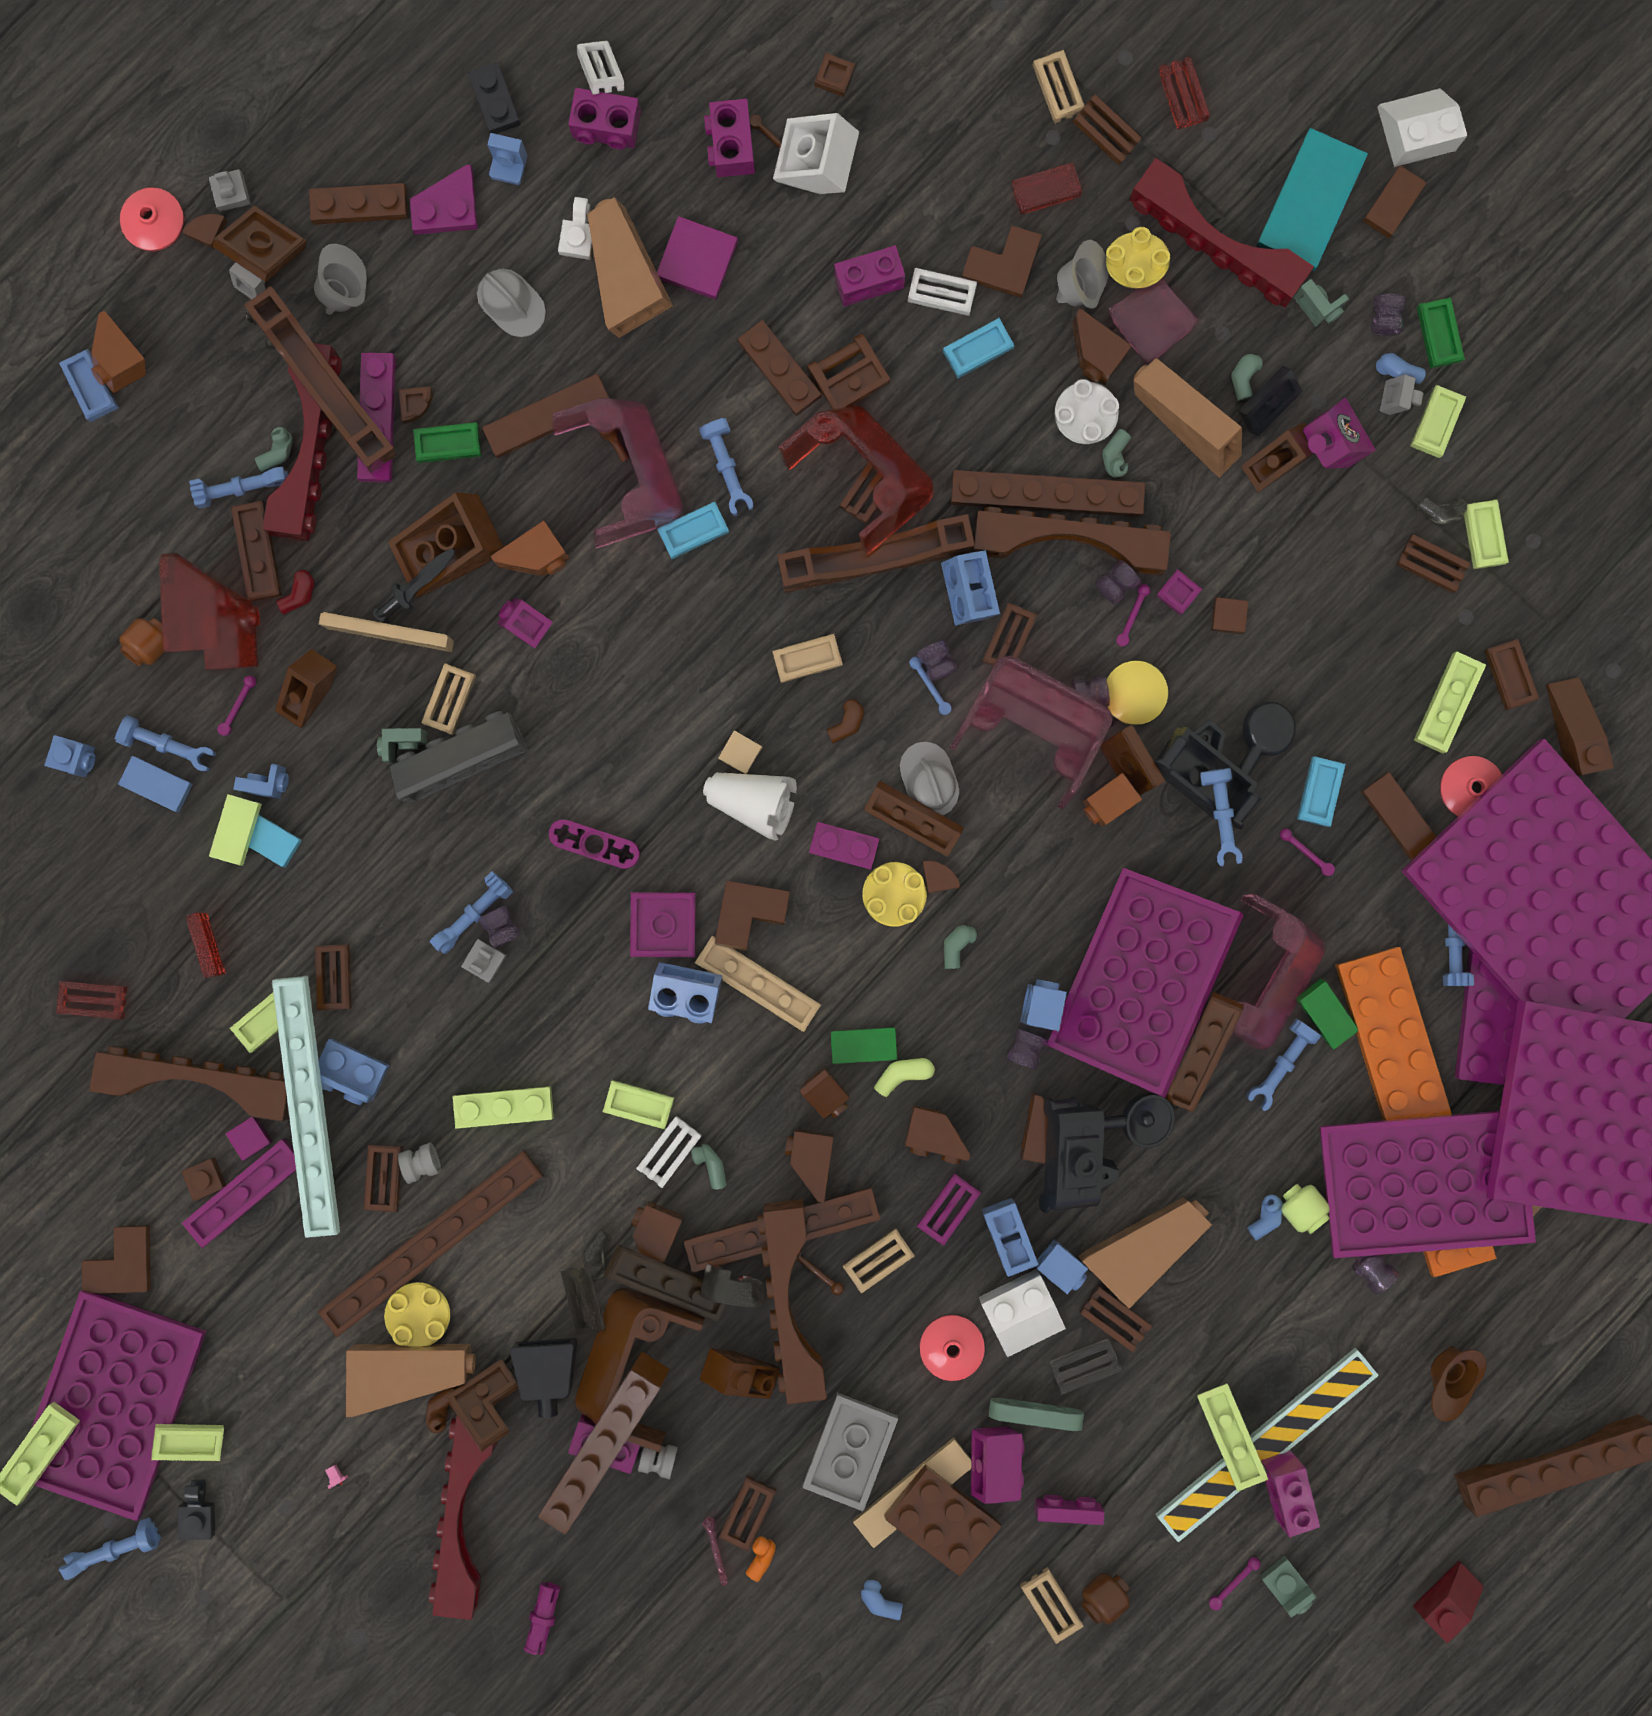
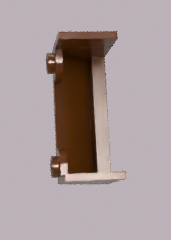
[575,1288,705,1452]

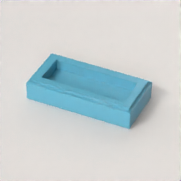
[943,318,1014,378]
[657,502,729,559]
[1297,756,1346,827]
[249,814,302,868]

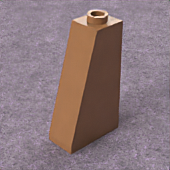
[587,197,673,338]
[1133,358,1242,478]
[1078,1197,1212,1308]
[346,1344,476,1417]

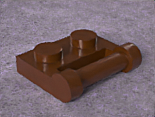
[806,333,891,415]

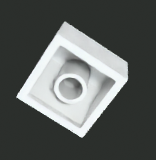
[1378,89,1467,167]
[773,113,859,194]
[979,1269,1066,1357]

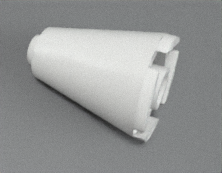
[703,773,797,841]

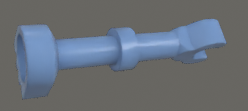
[699,418,753,516]
[189,467,289,509]
[114,715,216,772]
[1200,768,1243,866]
[430,871,514,954]
[1443,924,1474,986]
[1246,1018,1321,1111]
[59,1517,161,1580]

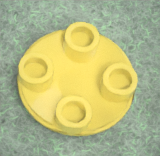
[1106,227,1170,288]
[1104,661,1168,725]
[862,862,927,926]
[384,1282,450,1347]

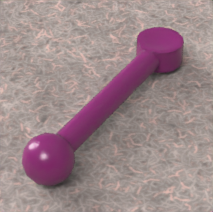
[1116,584,1151,647]
[217,675,257,736]
[1280,828,1335,876]
[1208,1557,1261,1611]

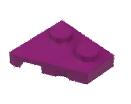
[410,165,478,235]

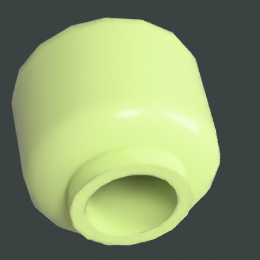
[1281,1184,1330,1234]

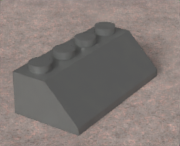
[390,711,529,804]

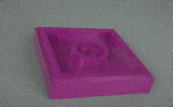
[657,216,738,300]
[630,892,696,957]

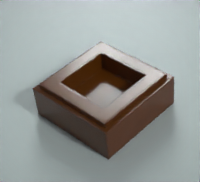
[814,53,855,97]
[1211,597,1248,634]

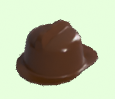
[1430,1346,1487,1422]

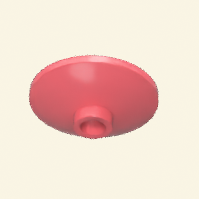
[120,188,184,251]
[1440,756,1502,817]
[920,1315,985,1381]

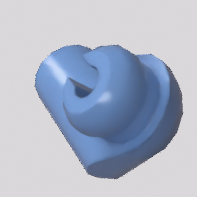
[1376,353,1426,384]
[1247,1194,1283,1241]
[861,1580,903,1620]

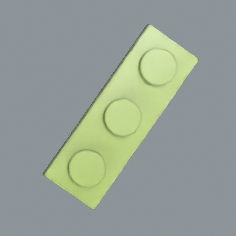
[1414,652,1486,753]
[453,1086,554,1129]
[1197,1383,1268,1491]
[0,1402,80,1506]

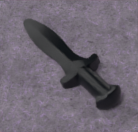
[373,549,455,624]

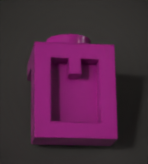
[497,598,553,648]

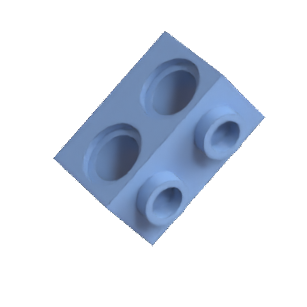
[941,550,1000,626]
[648,962,722,1023]
[1020,979,1067,1031]
[981,1198,1038,1277]

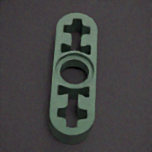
[988,1398,1084,1431]

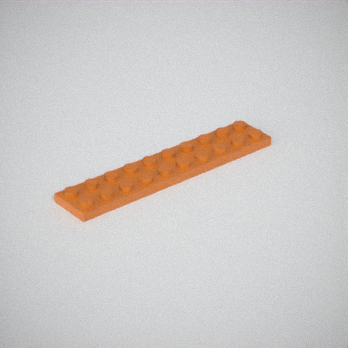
[1335,947,1496,1277]

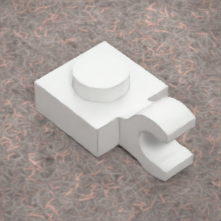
[558,197,593,260]

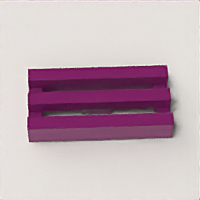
[917,1173,981,1246]

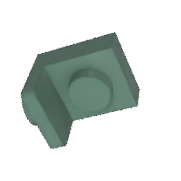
[1293,279,1349,327]
[377,728,427,764]
[1260,1556,1316,1617]

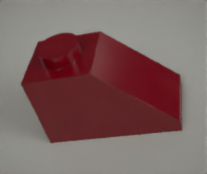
[1413,1561,1484,1644]

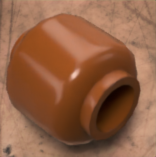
[119,618,169,666]

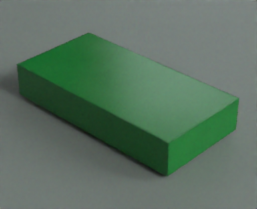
[1416,298,1465,369]
[413,422,482,463]
[1296,979,1358,1050]
[831,1027,897,1064]

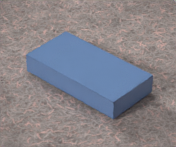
[59,349,119,422]
[118,756,193,813]

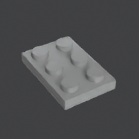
[802,1392,898,1511]

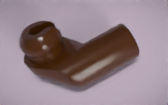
[826,699,864,744]

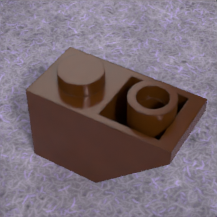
[904,1105,970,1165]
[699,1348,780,1399]

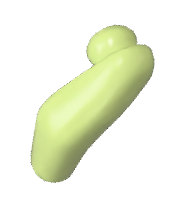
[874,1058,935,1097]

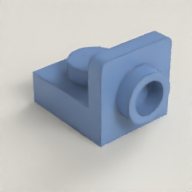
[487,133,528,185]
[44,735,95,777]
[233,764,289,799]

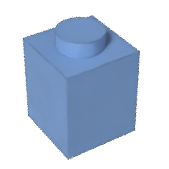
[1035,1239,1088,1294]

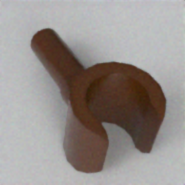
[596,416,629,462]

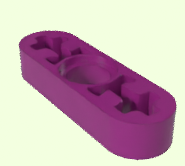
[549,819,640,869]

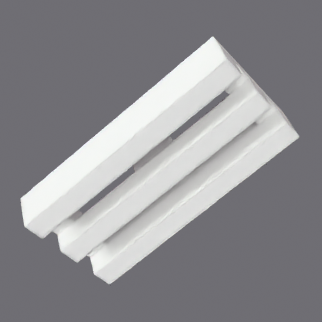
[577,41,624,95]
[908,268,977,316]
[636,1116,702,1188]

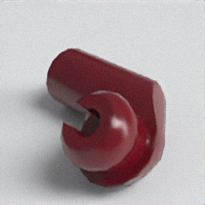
[276,570,315,615]

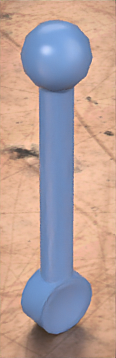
[909,657,951,715]

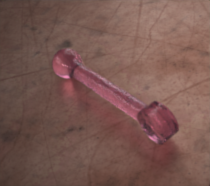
[703,1518,728,1586]

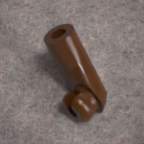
[426,1386,458,1434]

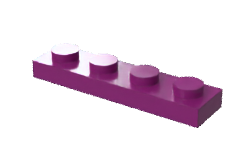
[357,353,396,483]
[181,1138,296,1248]

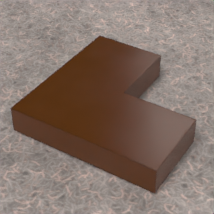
[962,225,1042,298]
[715,881,790,951]
[82,1225,151,1294]
[445,1359,519,1452]

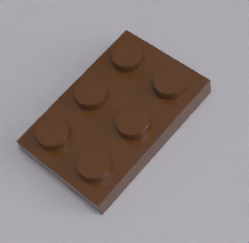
[884,1464,1002,1577]

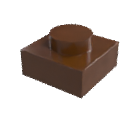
[181,1158,226,1201]

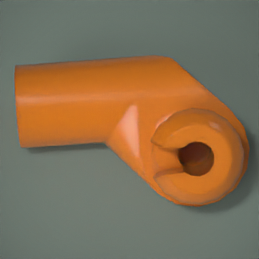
[745,1536,776,1582]

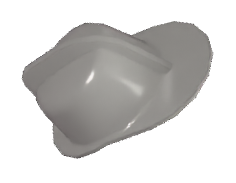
[1056,240,1108,309]
[314,244,367,315]
[477,269,546,337]
[900,741,959,815]

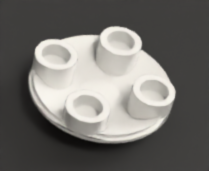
[1055,379,1119,444]

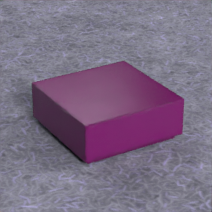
[1156,569,1202,616]
[225,1117,272,1161]

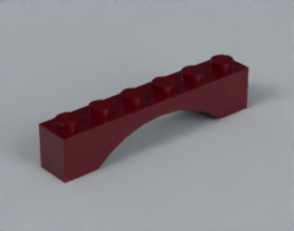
[1129,158,1314,308]
[262,343,342,542]
[429,1413,501,1620]

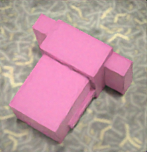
[325,1465,349,1489]

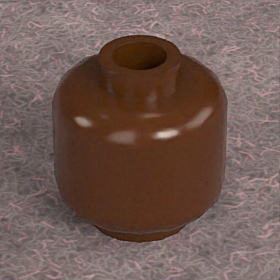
[1081,1573,1130,1625]

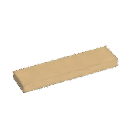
[319,612,454,652]
[695,936,821,1032]
[853,1437,971,1548]

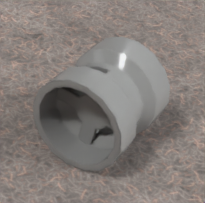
[398,1143,441,1184]
[638,1444,678,1479]

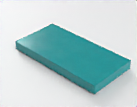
[1256,128,1368,271]

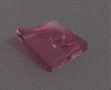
[1108,279,1199,365]

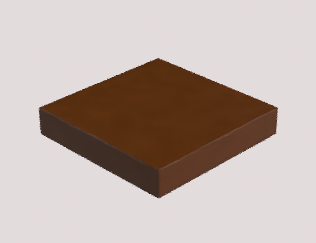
[213,206,306,282]
[1099,725,1165,795]

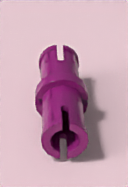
[524,1582,561,1655]

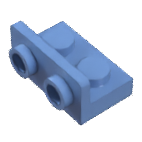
[319,1038,390,1105]

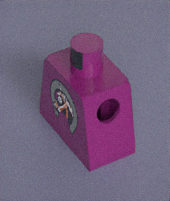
[1303,398,1376,469]

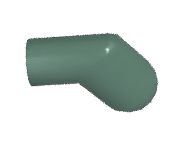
[1231,353,1263,402]
[255,427,293,472]
[1102,429,1131,477]
[944,925,977,969]
[691,1144,727,1190]

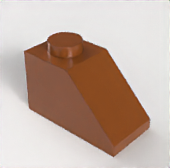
[91,311,146,393]
[490,521,570,576]
[1083,773,1142,826]

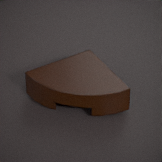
[182,214,227,249]
[399,386,433,424]
[922,861,960,893]

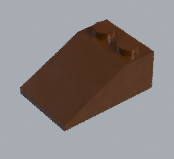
[388,492,504,598]

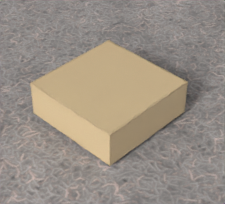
[718,731,762,774]

